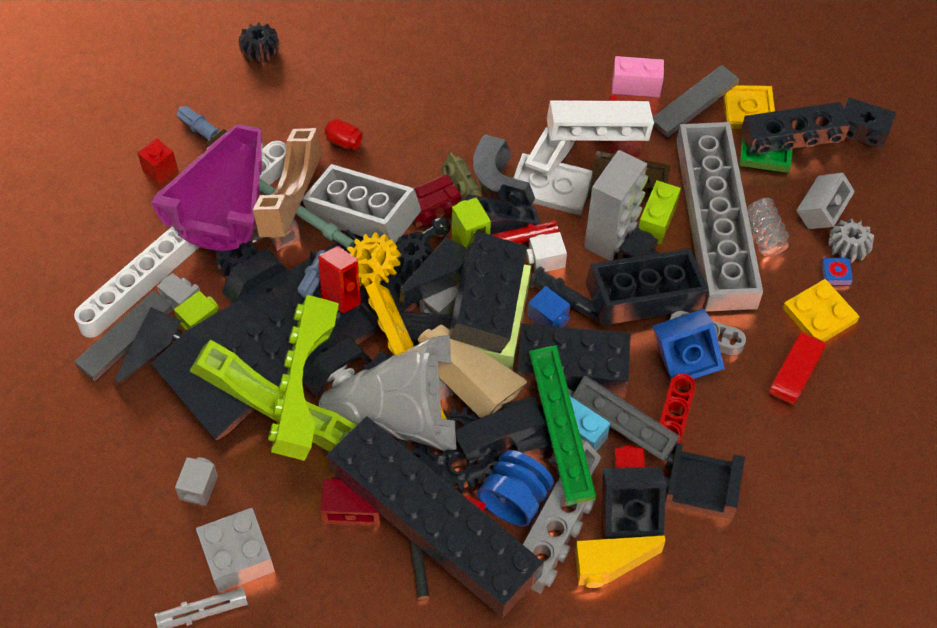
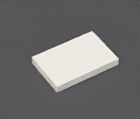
[514,153,592,216]

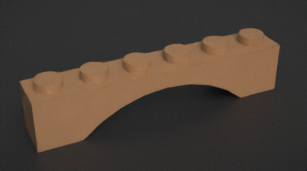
[253,128,322,238]

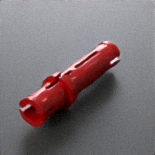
[491,220,559,244]

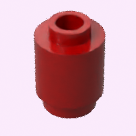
[324,118,363,150]

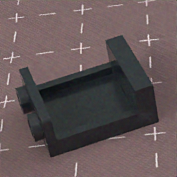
[664,443,745,520]

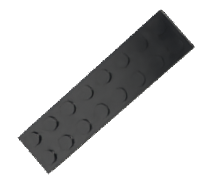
[326,416,544,618]

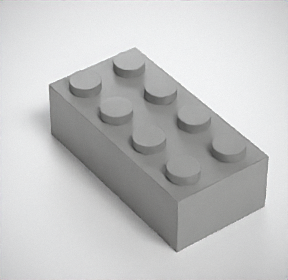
[584,150,648,261]
[302,164,421,243]

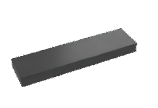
[653,65,739,138]
[74,291,173,381]
[572,376,681,461]

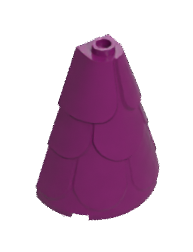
[151,124,262,251]

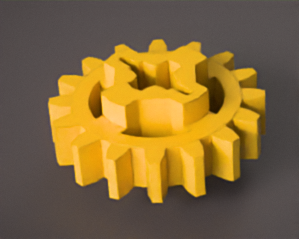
[347,232,401,287]

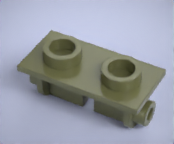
[441,152,482,201]

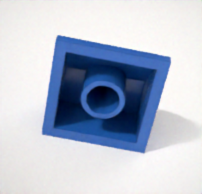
[652,309,725,381]

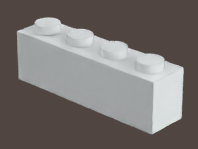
[546,101,654,141]

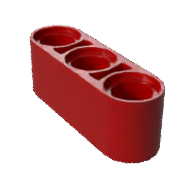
[769,331,827,405]
[660,373,696,452]

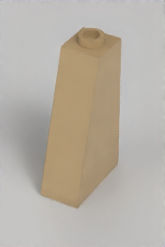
[418,325,527,418]

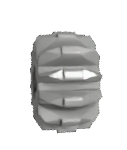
[828,218,874,263]

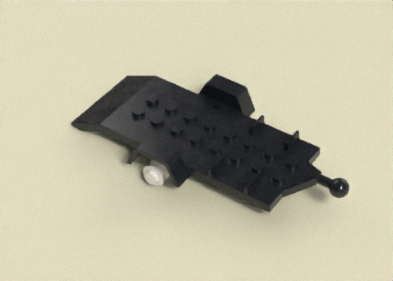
[151,217,451,440]

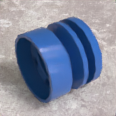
[477,450,554,527]

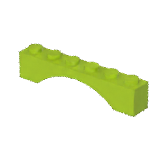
[268,295,339,461]
[190,340,357,452]

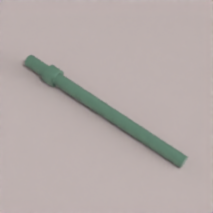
[260,179,355,248]

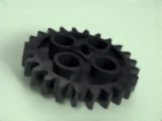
[412,407,502,494]

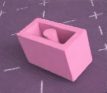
[612,56,664,97]

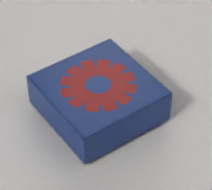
[822,258,853,285]

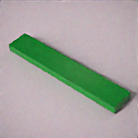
[529,345,596,506]

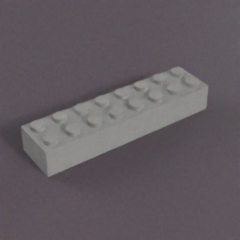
[676,122,763,311]

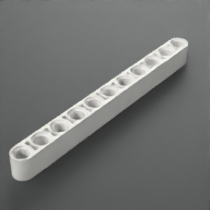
[74,141,286,338]

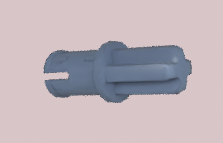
[176,106,220,140]
[297,250,325,298]

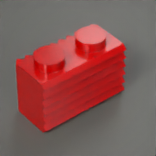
[318,246,361,313]

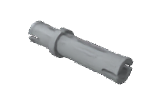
[155,587,248,628]

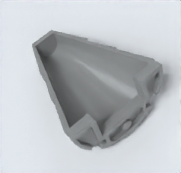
[319,335,456,451]

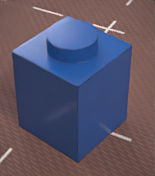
[527,286,570,327]

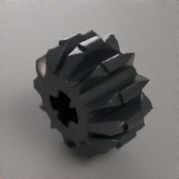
[238,22,280,63]
[393,234,433,279]
[215,240,259,278]

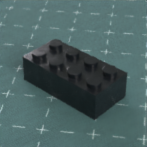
[449,231,527,354]
[586,248,709,326]
[517,324,631,397]

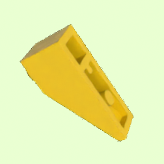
[575,536,665,588]

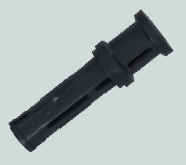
[529,266,600,323]

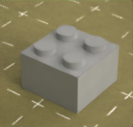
[196,508,275,593]

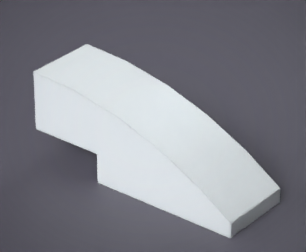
[525,127,576,174]

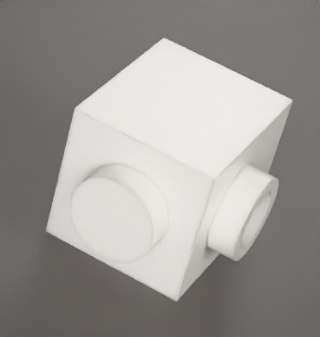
[526,232,567,272]

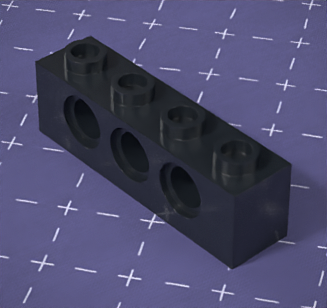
[740,102,850,155]

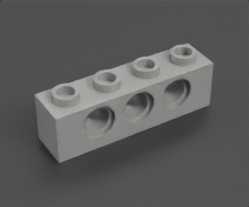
[523,478,596,594]

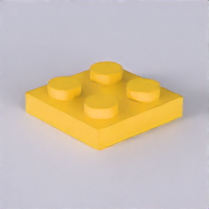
[783,279,860,342]

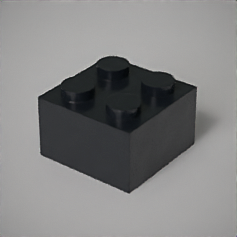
[602,467,666,537]

